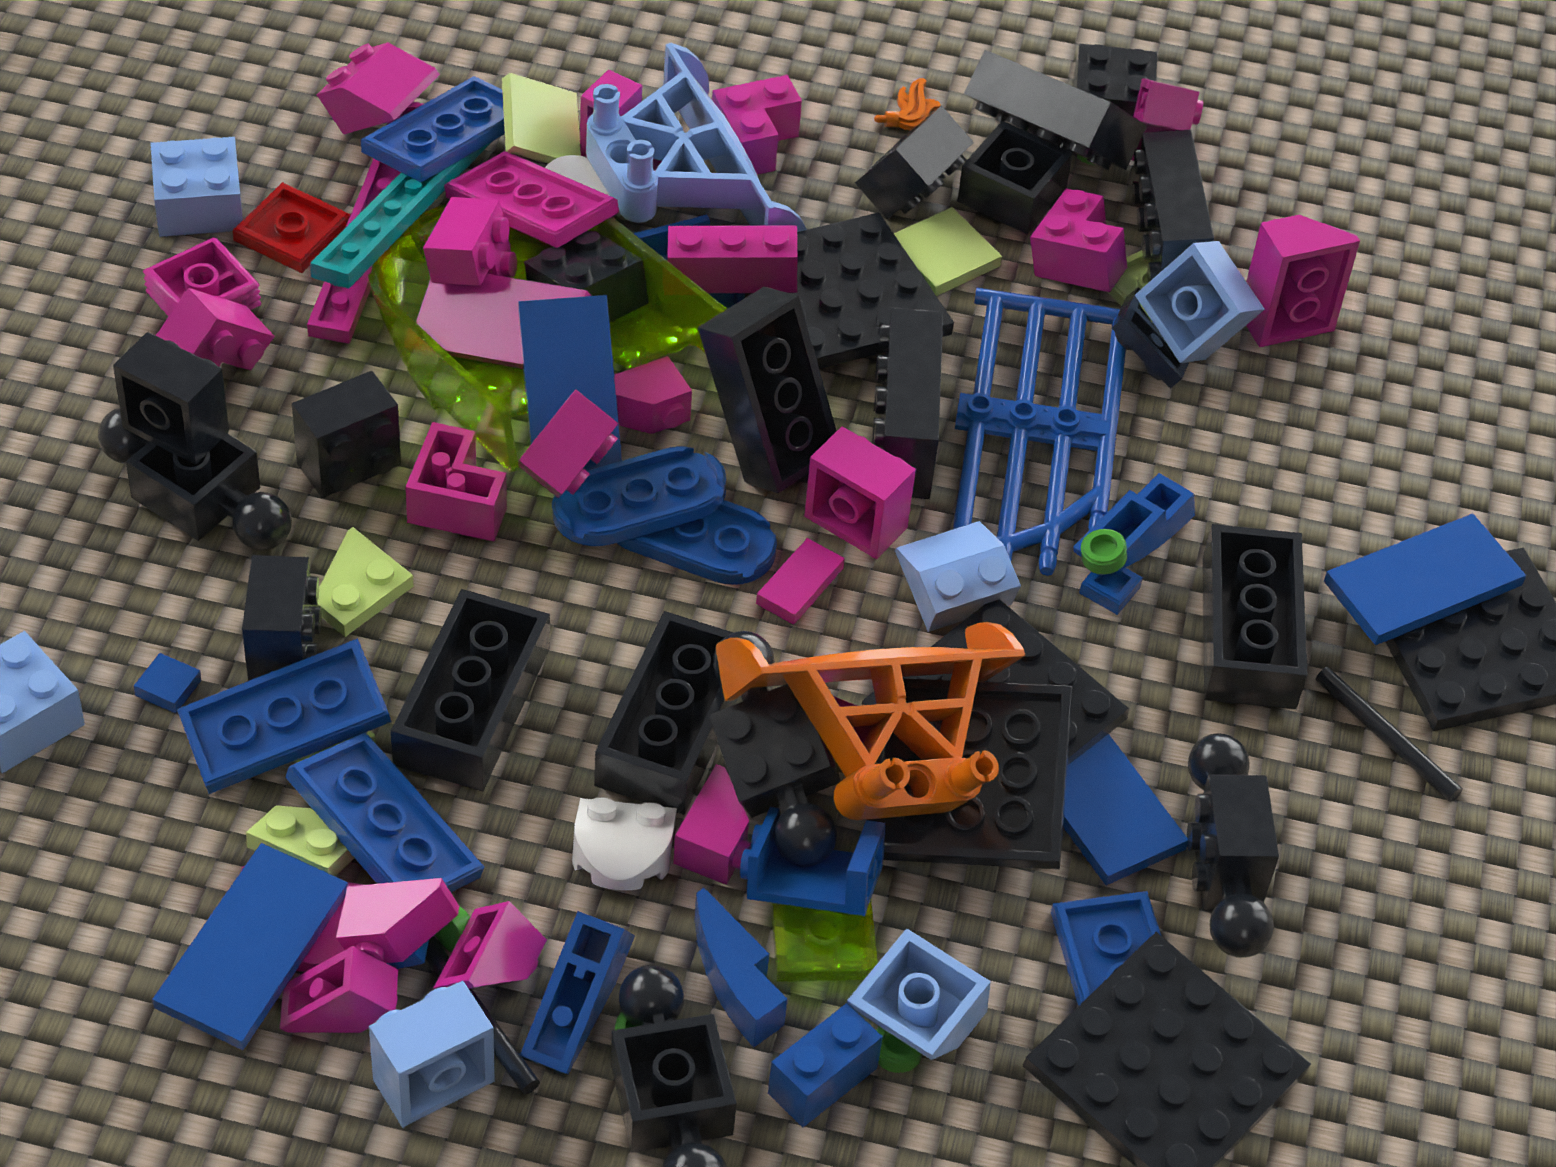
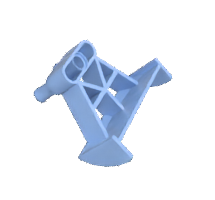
[586,43,807,232]

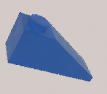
[520,911,635,1074]

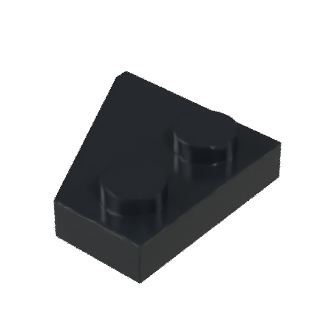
[1112,287,1189,389]

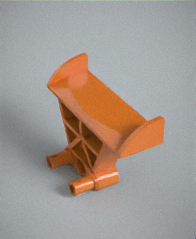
[716,622,1025,820]

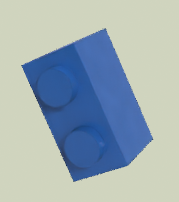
[768,1003,883,1127]

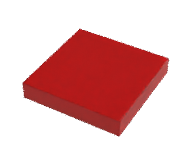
[233,182,351,273]

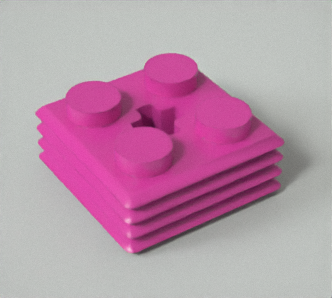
[143,238,261,317]

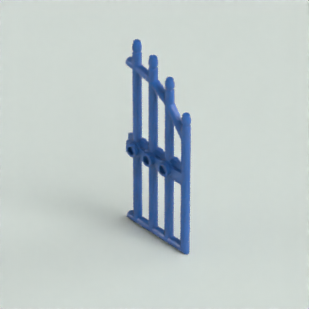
[952,288,1126,576]

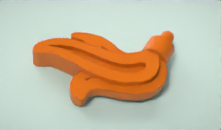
[874,78,941,131]

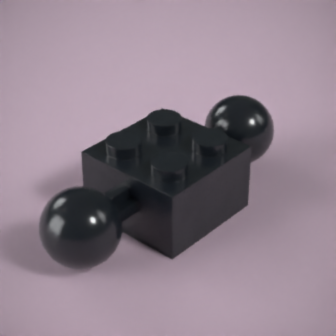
[98,408,292,550]
[709,631,841,866]
[1187,733,1279,958]
[611,964,737,1167]

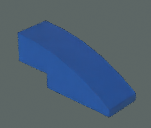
[1073,473,1195,570]
[694,888,787,1048]

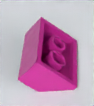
[1246,215,1360,348]
[668,225,798,293]

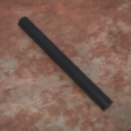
[1316,667,1463,802]
[426,936,540,1095]

